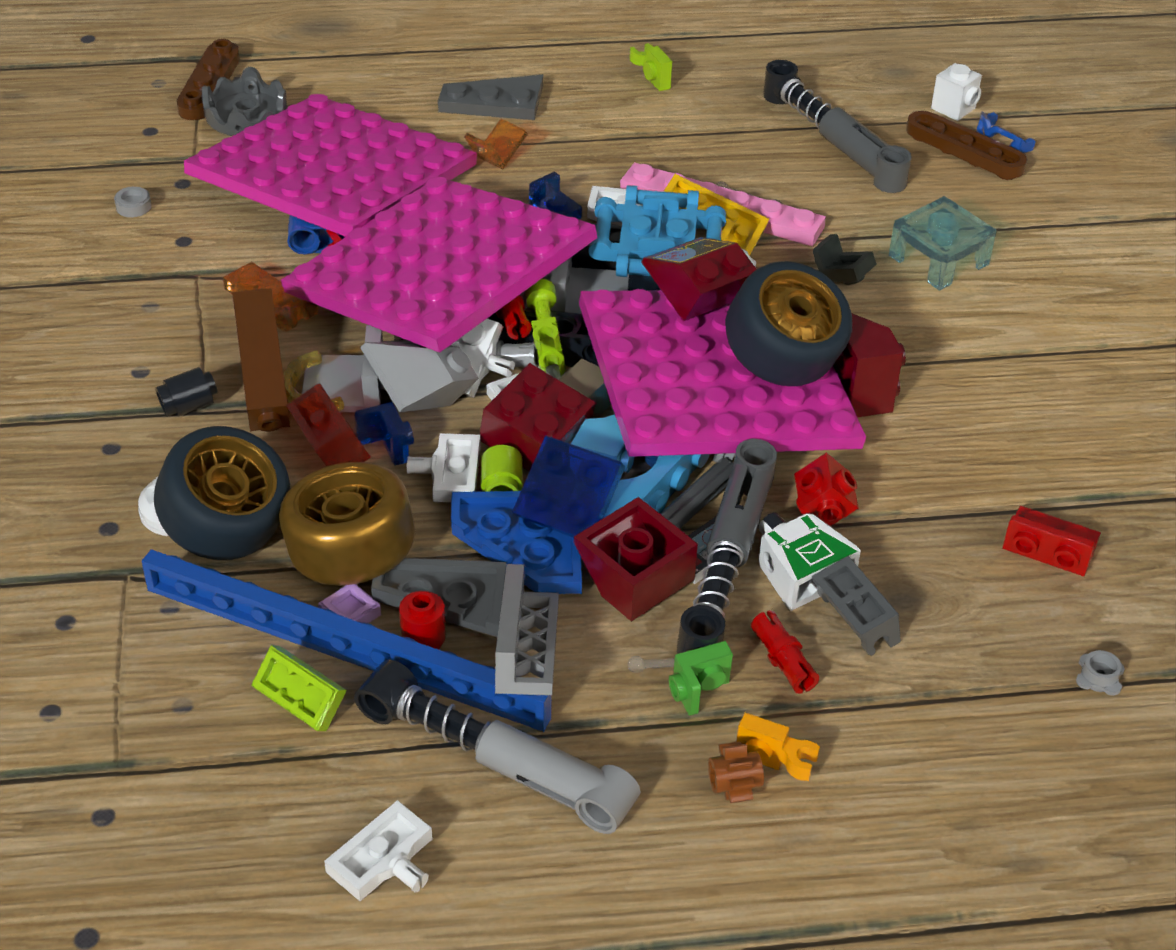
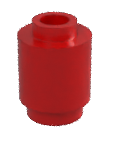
[399,591,446,650]

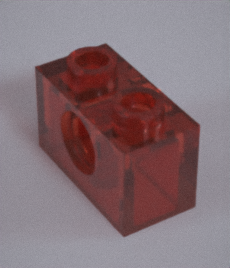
[286,382,371,466]

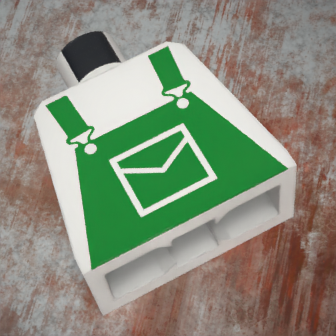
[759,512,861,611]

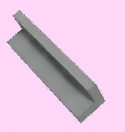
[495,564,559,695]

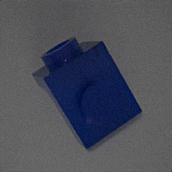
[354,402,414,466]

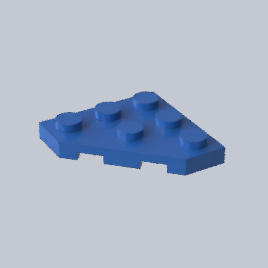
[451,490,582,594]

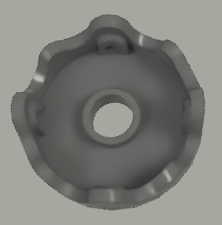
[202,67,288,136]

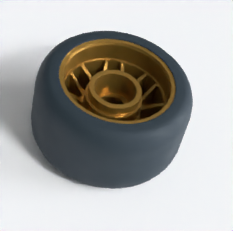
[726,261,852,386]
[154,426,291,560]

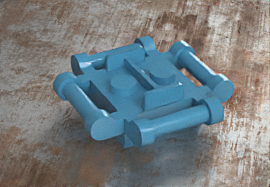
[589,185,726,277]

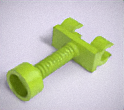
[525,279,566,376]

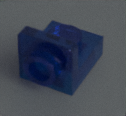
[529,172,583,220]

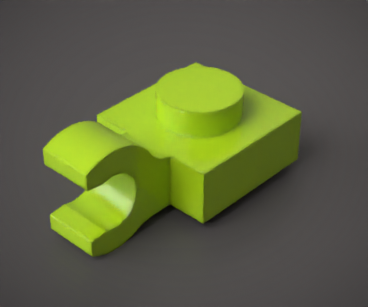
[630,43,672,92]

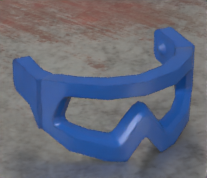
[976,111,1036,153]

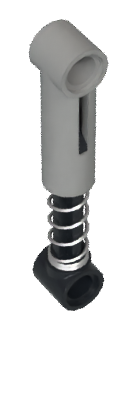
[354,659,641,834]

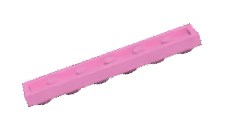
[620,162,826,247]

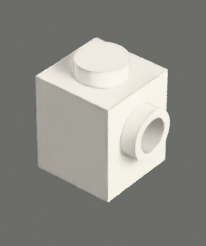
[931,63,982,121]

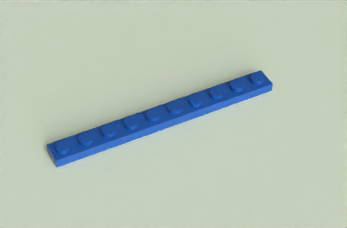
[142,549,552,732]

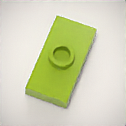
[251,645,347,731]

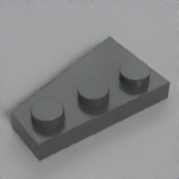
[438,74,543,120]
[371,558,506,637]

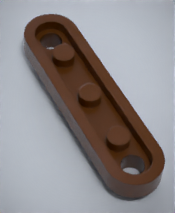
[177,39,240,120]
[906,111,1027,180]

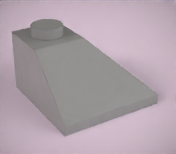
[360,340,479,413]

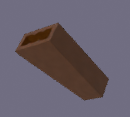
[232,288,290,432]

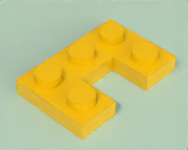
[663,174,769,256]

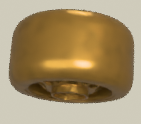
[279,462,415,586]

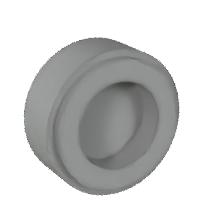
[114,186,151,217]

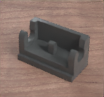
[812,556,901,656]

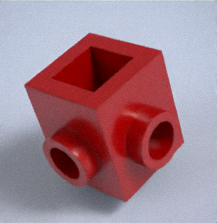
[794,452,859,526]

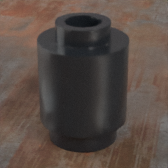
[155,367,218,417]

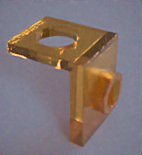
[464,119,528,170]

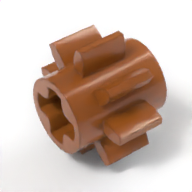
[708,741,764,803]

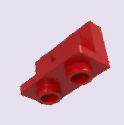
[1002,505,1101,576]

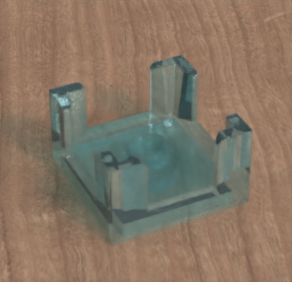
[889,196,997,291]

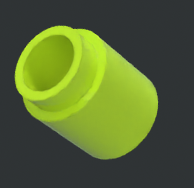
[481,445,523,492]

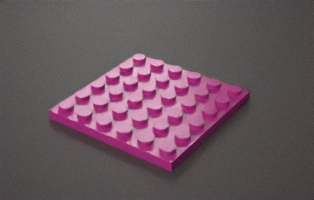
[184,94,477,237]
[281,177,597,353]
[579,289,866,457]

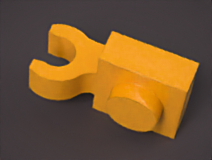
[736,712,820,781]

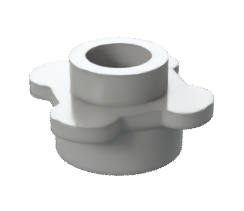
[1076,650,1124,696]

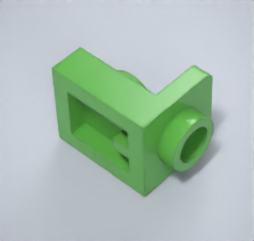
[669,641,733,716]

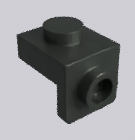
[813,234,876,285]

